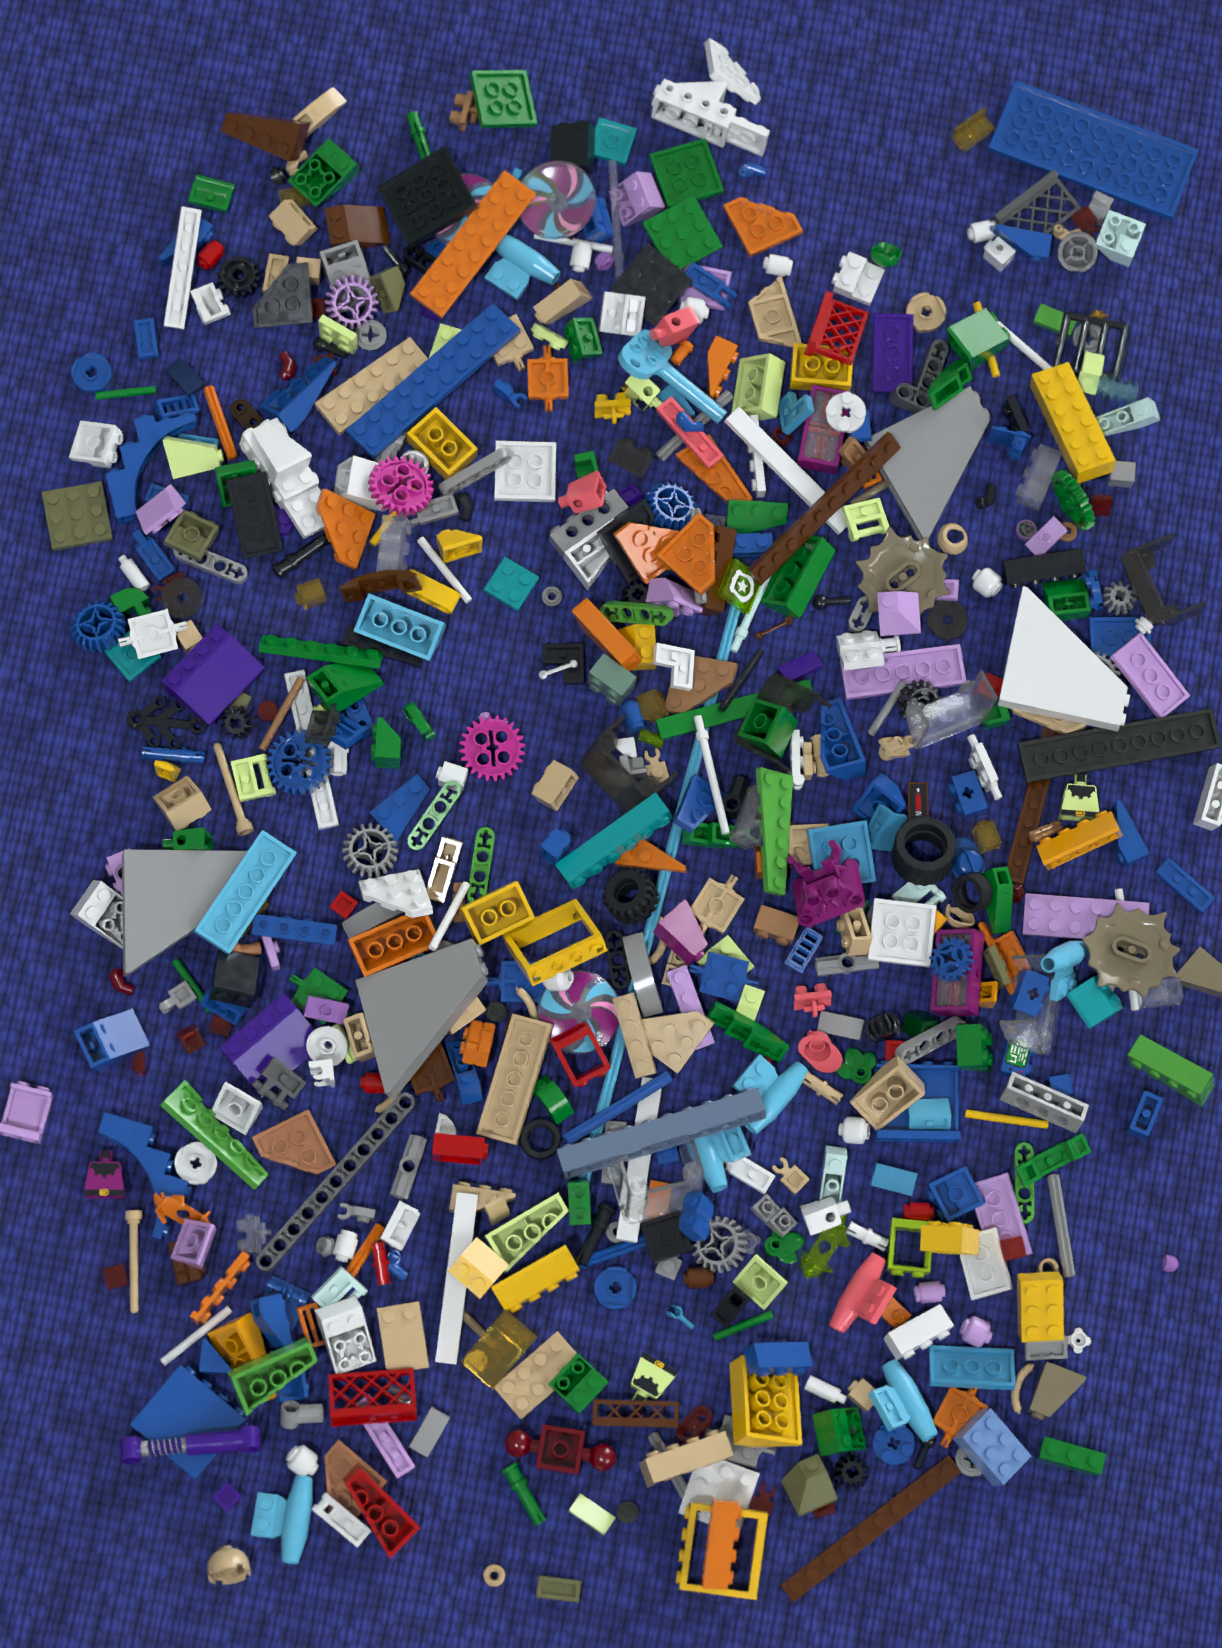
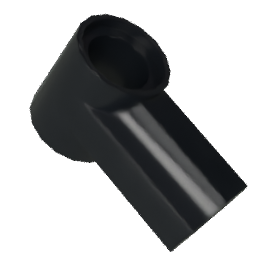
[723,776,750,820]

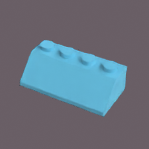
[354,593,446,661]

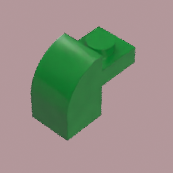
[110,588,152,617]
[533,1075,574,1125]

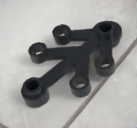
[126,696,206,749]

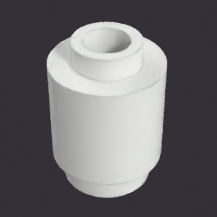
[967,220,996,243]
[569,242,592,273]
[763,254,793,277]
[332,1230,358,1263]

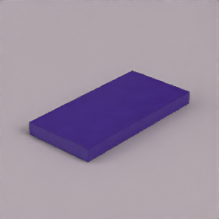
[872,313,913,394]

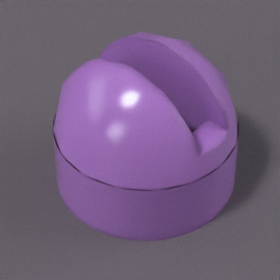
[1162,1254,1179,1272]

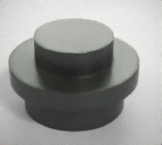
[269,166,286,186]
[486,1001,507,1022]
[617,1501,638,1523]

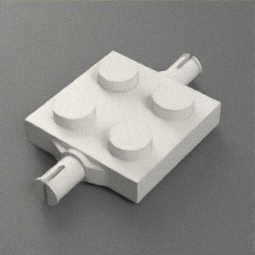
[118,609,188,659]
[967,734,1003,800]

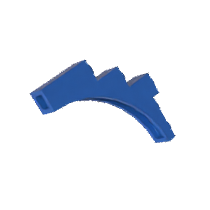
[105,412,198,525]
[98,1112,192,1242]

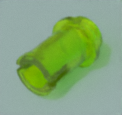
[638,728,665,749]

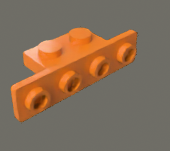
[978,922,1032,996]

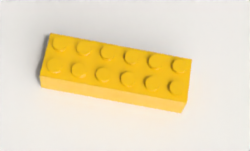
[1030,362,1116,484]

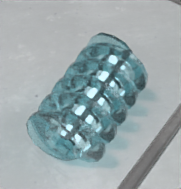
[1094,373,1139,405]

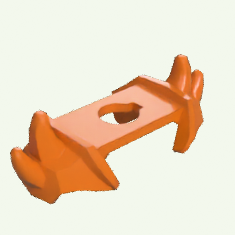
[153,1192,211,1225]

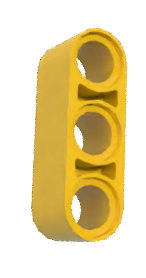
[407,569,461,614]

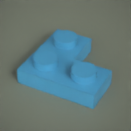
[778,391,814,435]

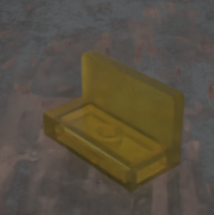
[952,107,995,152]

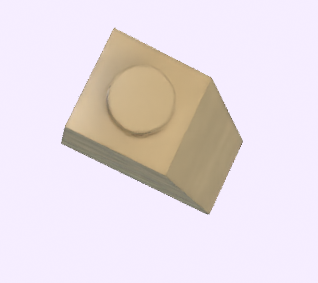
[533,279,593,325]

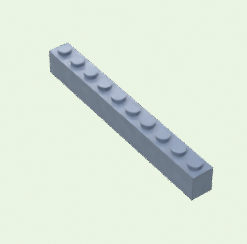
[557,1088,766,1180]

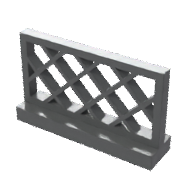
[990,169,1081,234]

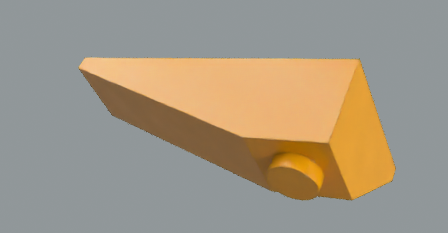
[207,1312,277,1401]

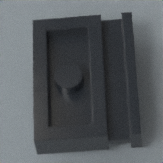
[1002,394,1029,433]

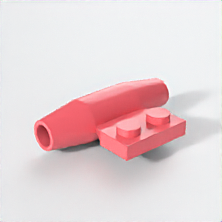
[829,1252,897,1334]

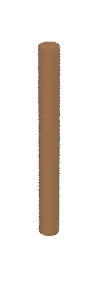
[259,676,305,752]

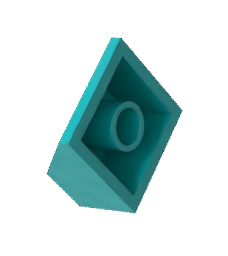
[1066,975,1123,1029]

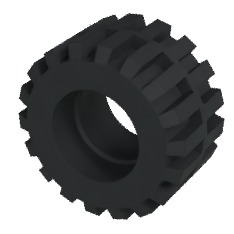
[602,868,659,925]

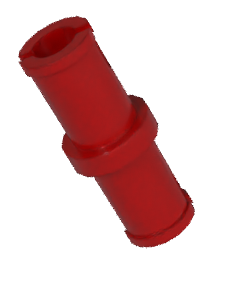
[371,1241,391,1285]

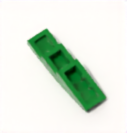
[706,1001,789,1062]

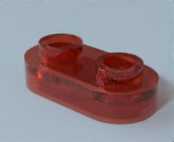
[676,1406,713,1444]

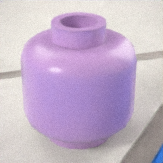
[959,1316,993,1347]

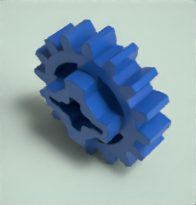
[929,937,974,983]

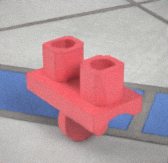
[793,983,832,1017]

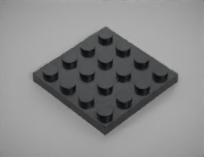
[377,146,479,249]

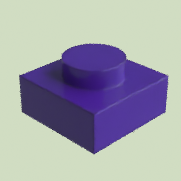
[212,1482,242,1513]

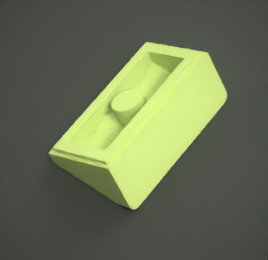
[568,1494,616,1536]

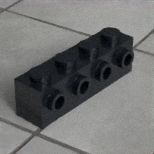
[1000,548,1086,588]

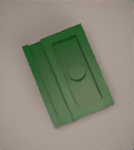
[188,174,235,213]

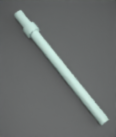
[730,575,772,653]

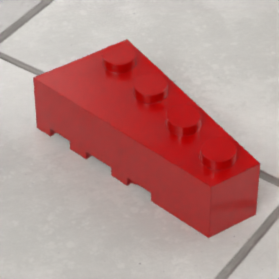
[342,1464,420,1558]

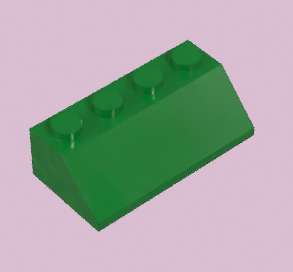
[760,536,836,618]

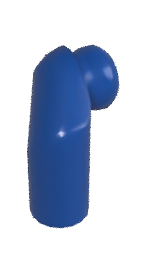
[387,1250,409,1282]

